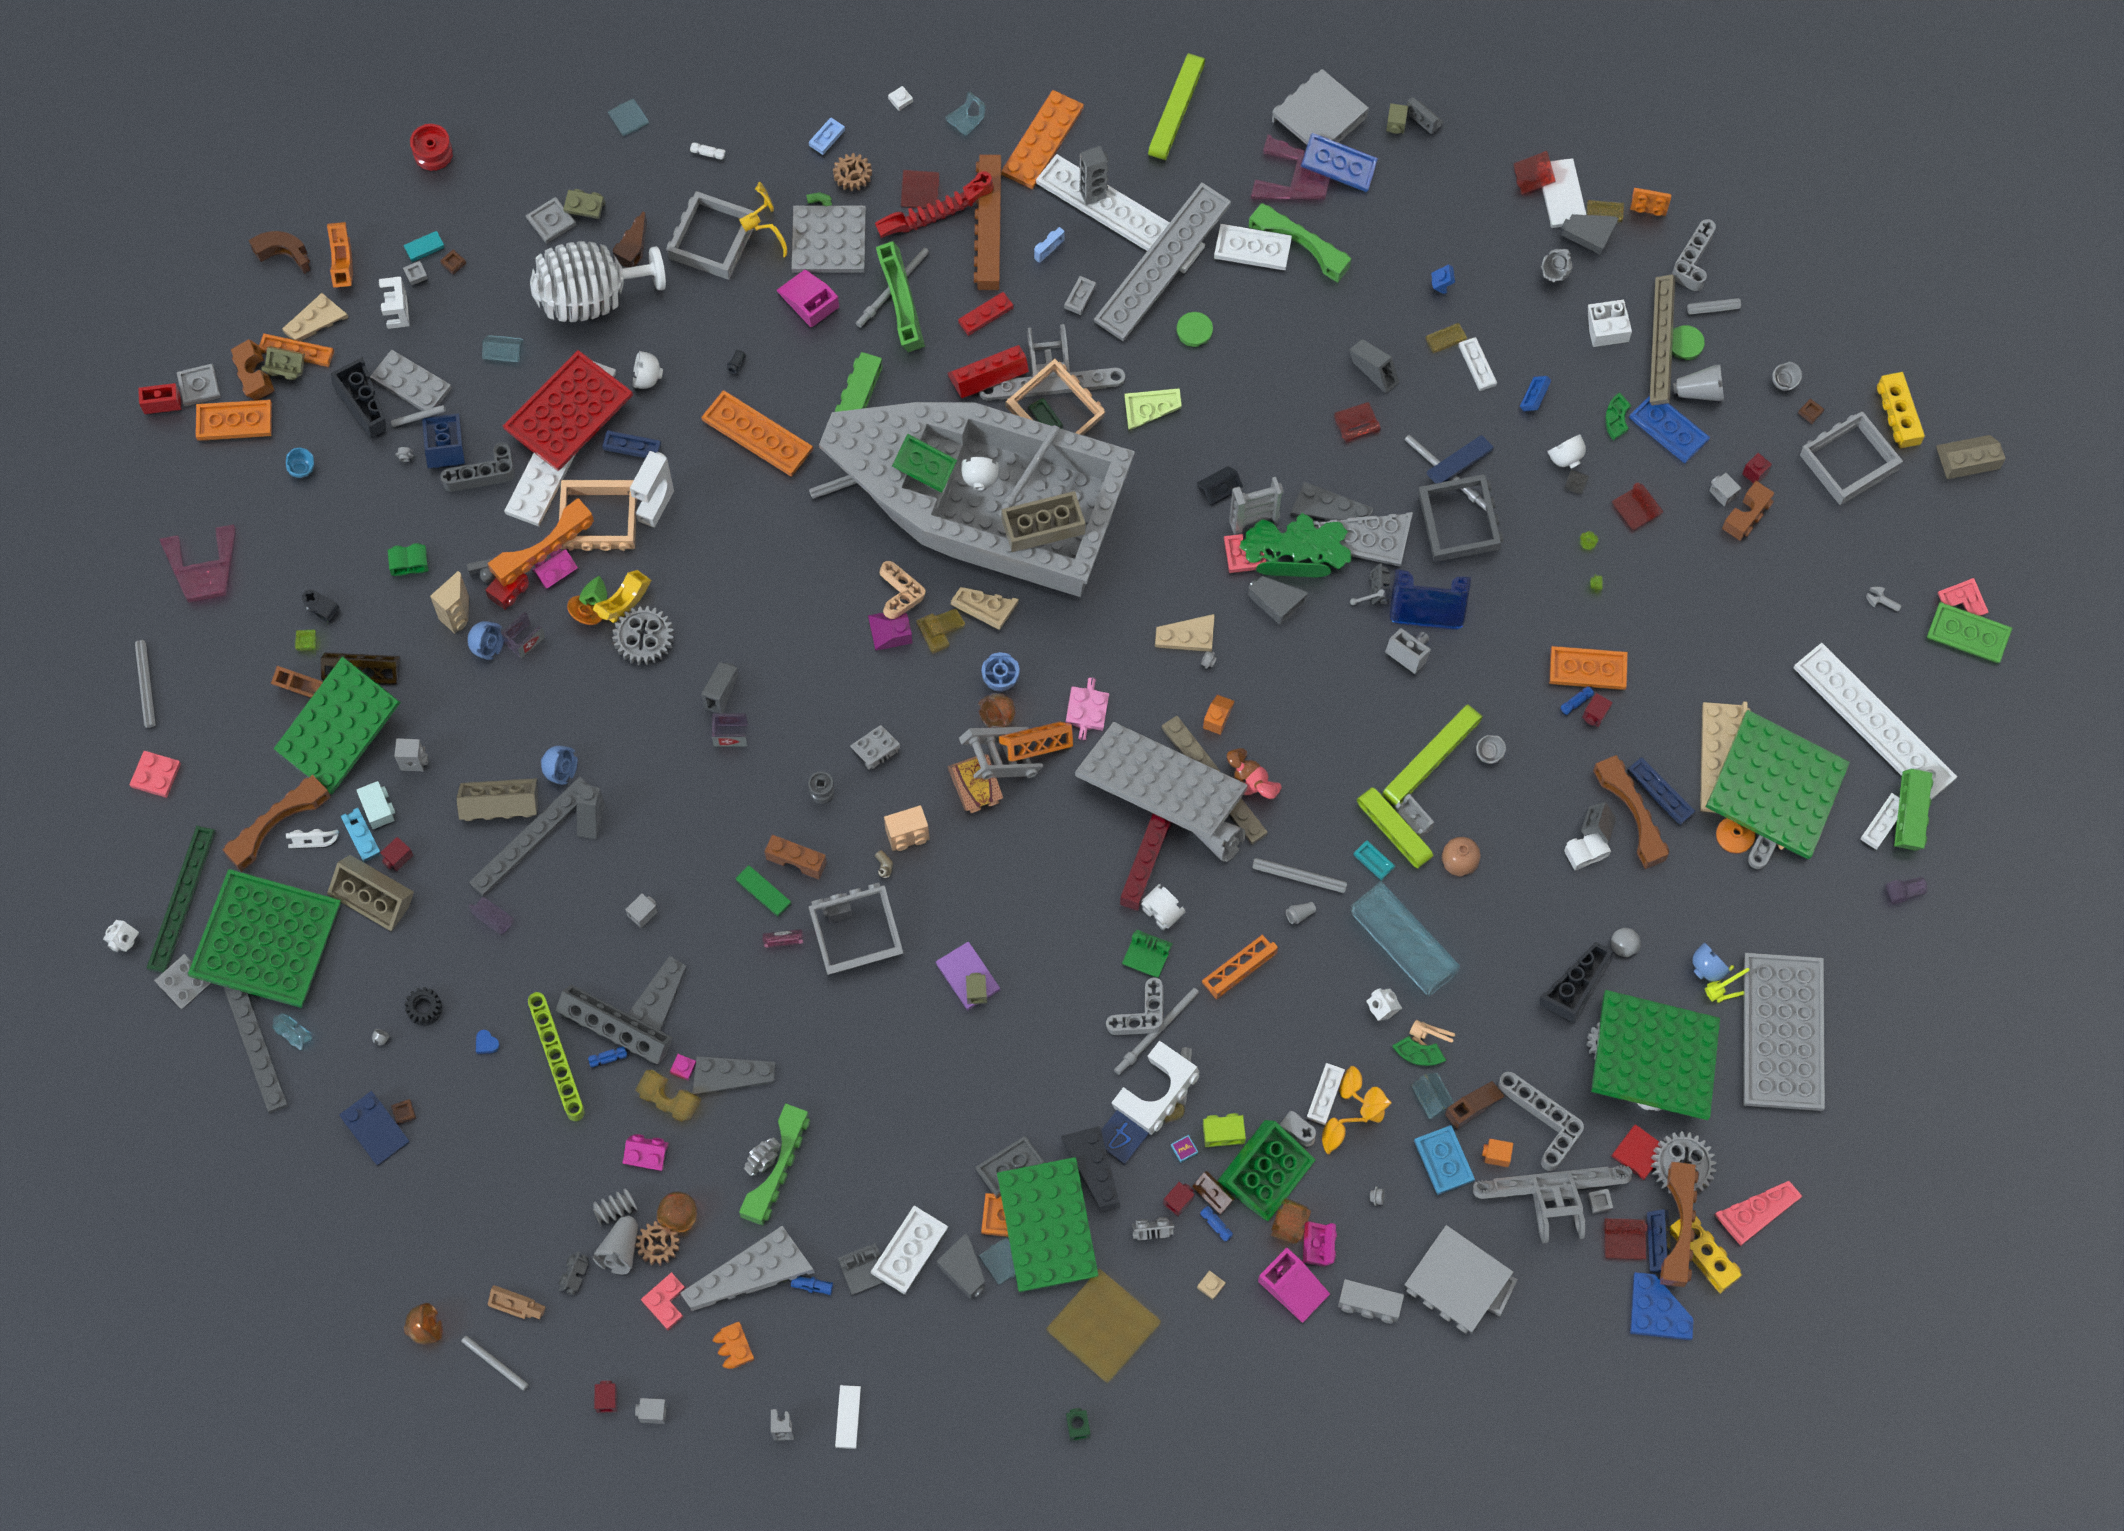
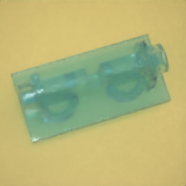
[272,1013,312,1051]

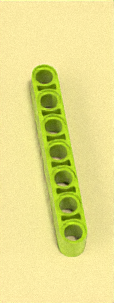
[1148,53,1205,160]
[1382,704,1483,806]
[528,992,585,1121]

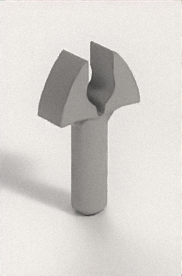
[1866,587,1901,612]

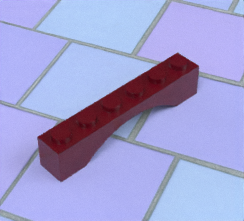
[1120,813,1173,911]

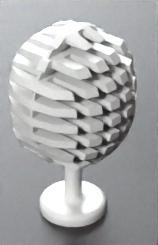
[530,241,666,322]

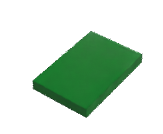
[892,434,957,493]

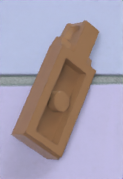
[488,1285,545,1319]

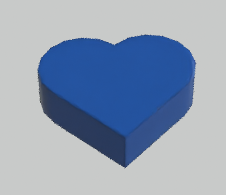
[476,1030,500,1054]

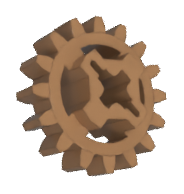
[833,153,872,191]
[636,1221,680,1266]

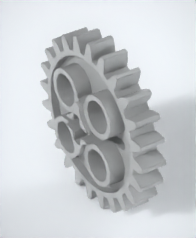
[612,606,674,665]
[1651,1131,1717,1194]

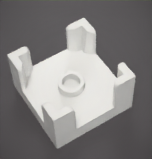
[379,277,410,329]

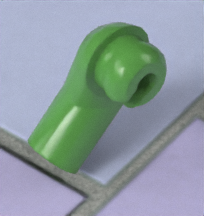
[806,192,832,206]

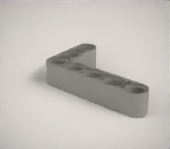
[1498,1072,1584,1171]

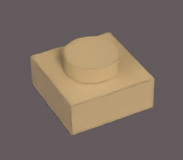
[1197,1271,1226,1300]

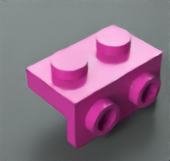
[532,549,578,588]
[623,1134,669,1171]
[1303,1222,1337,1267]

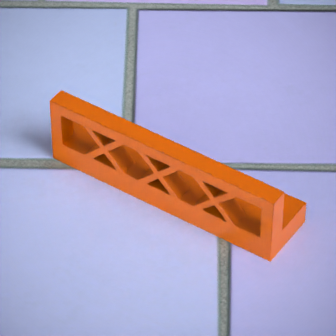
[999,721,1073,761]
[1202,934,1278,1000]

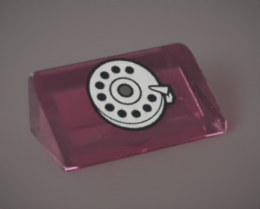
[763,929,803,948]

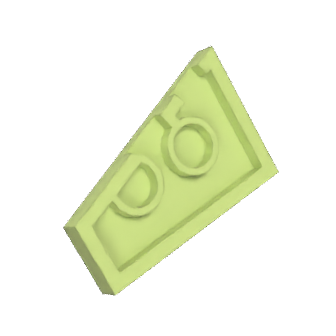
[1124,389,1182,431]

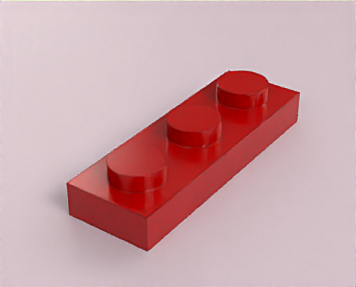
[958,292,1014,336]

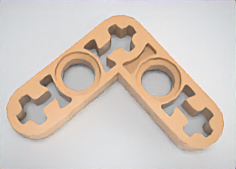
[879,561,926,619]

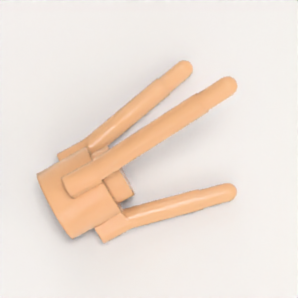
[1409,1020,1455,1045]

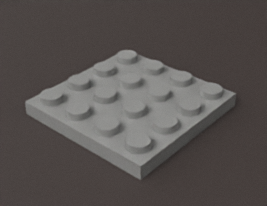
[792,206,866,273]

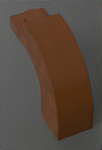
[248,231,311,274]

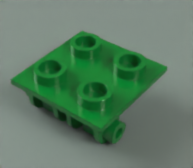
[1122,930,1173,978]

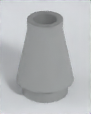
[1286,902,1316,924]

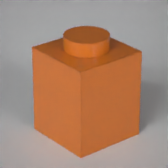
[1482,1139,1513,1167]

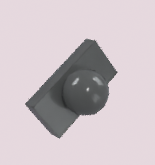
[467,558,496,583]

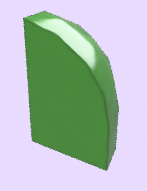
[579,576,607,605]

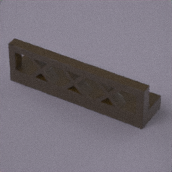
[320,652,400,684]

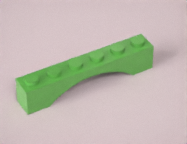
[1249,203,1352,282]
[876,241,925,352]
[739,1103,810,1226]

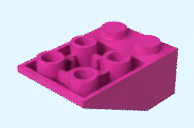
[777,270,839,328]
[1258,1248,1330,1323]

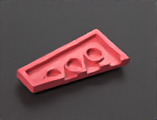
[1714,1181,1802,1246]

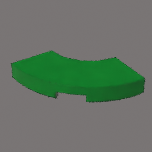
[1605,392,1631,441]
[1392,1036,1446,1066]

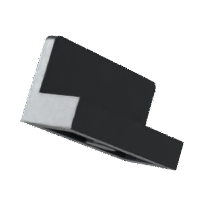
[1197,466,1243,504]

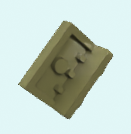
[563,189,606,219]
[262,346,305,380]

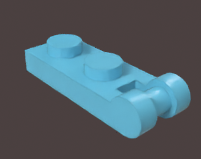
[341,808,381,863]

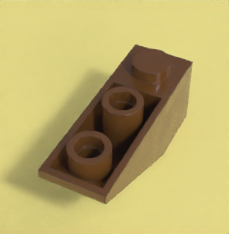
[613,212,647,268]
[1445,1081,1505,1130]

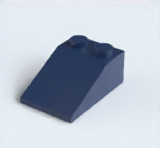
[422,414,465,468]
[339,1091,410,1166]

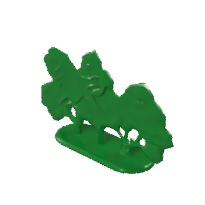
[1239,513,1351,577]

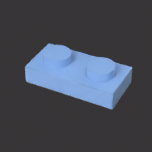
[809,118,845,155]
[1034,227,1065,263]

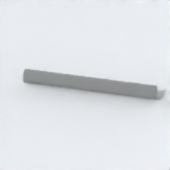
[461,1335,529,1391]

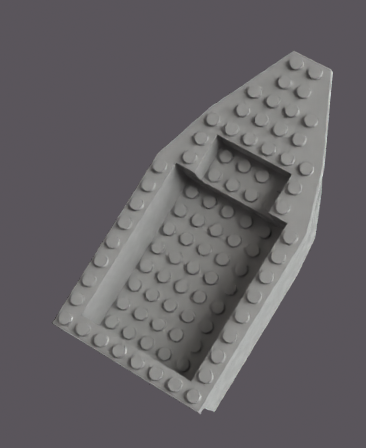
[819,402,1135,597]

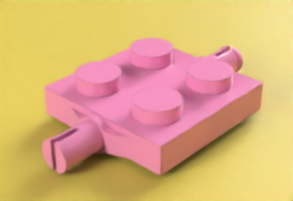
[1065,678,1109,740]

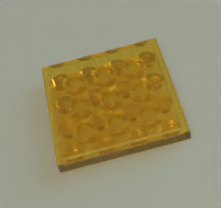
[1046,1269,1161,1383]

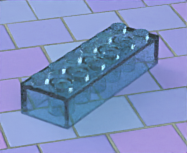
[1350,881,1460,997]

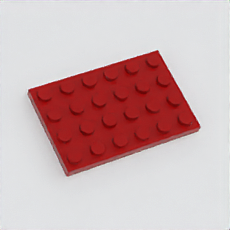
[503,350,633,471]

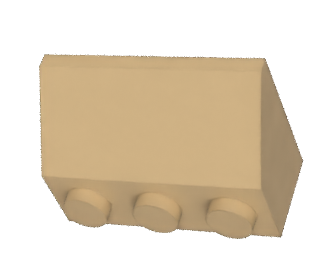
[430,571,469,634]

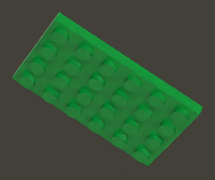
[274,657,401,794]
[997,1157,1099,1293]

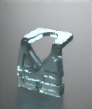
[946,92,986,135]

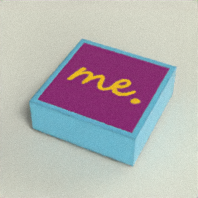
[1171,1135,1198,1163]

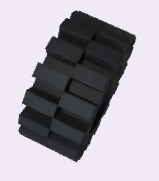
[404,987,442,1026]

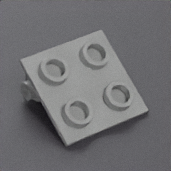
[850,725,900,770]
[154,954,210,1009]
[1131,1217,1174,1241]

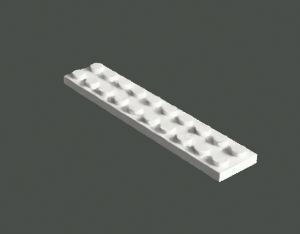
[1036,154,1205,274]
[504,361,617,526]
[1794,643,1957,800]

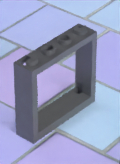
[1418,474,1503,562]

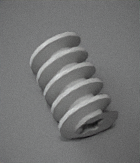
[593,1188,637,1227]

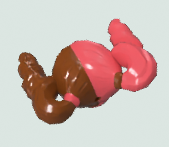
[1226,748,1282,799]

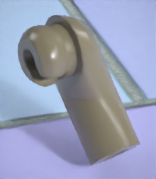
[875,850,893,878]

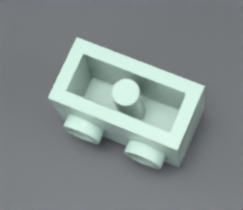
[357,781,395,829]

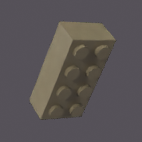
[1001,491,1086,552]

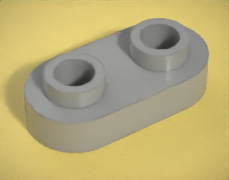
[1748,835,1777,869]

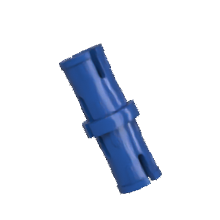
[791,1276,833,1295]

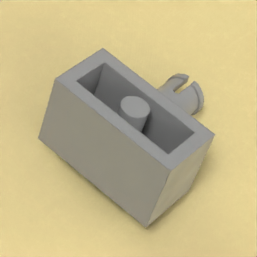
[1385,628,1431,674]

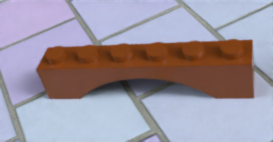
[271,666,323,698]
[1593,755,1669,869]
[223,775,331,872]
[1660,1162,1699,1287]

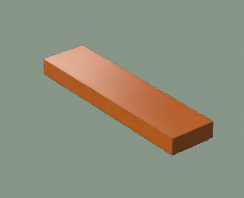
[259,333,335,367]

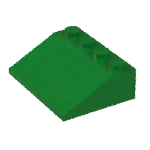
[1218,1120,1316,1221]

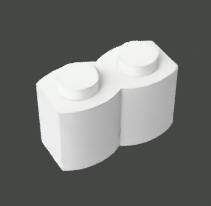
[1564,832,1611,870]

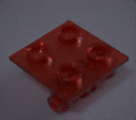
[1513,151,1556,195]
[901,170,940,208]
[1612,482,1664,530]
[1605,1218,1647,1260]

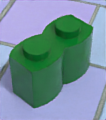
[388,543,429,576]

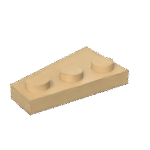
[1155,614,1214,652]

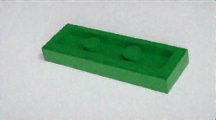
[735,865,791,917]

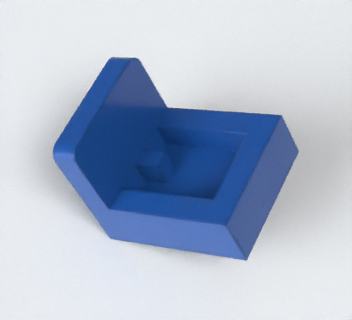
[1431,264,1455,294]

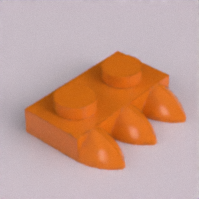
[713,1322,754,1369]

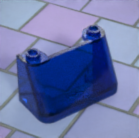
[1390,570,1471,629]

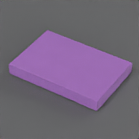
[936,941,1000,1011]

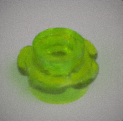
[1580,531,1598,549]
[1590,574,1602,592]

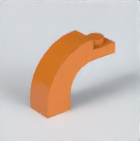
[327,222,353,288]

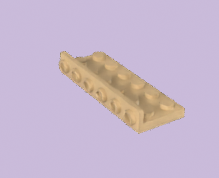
[1700,701,1750,813]

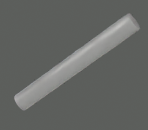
[391,405,446,427]

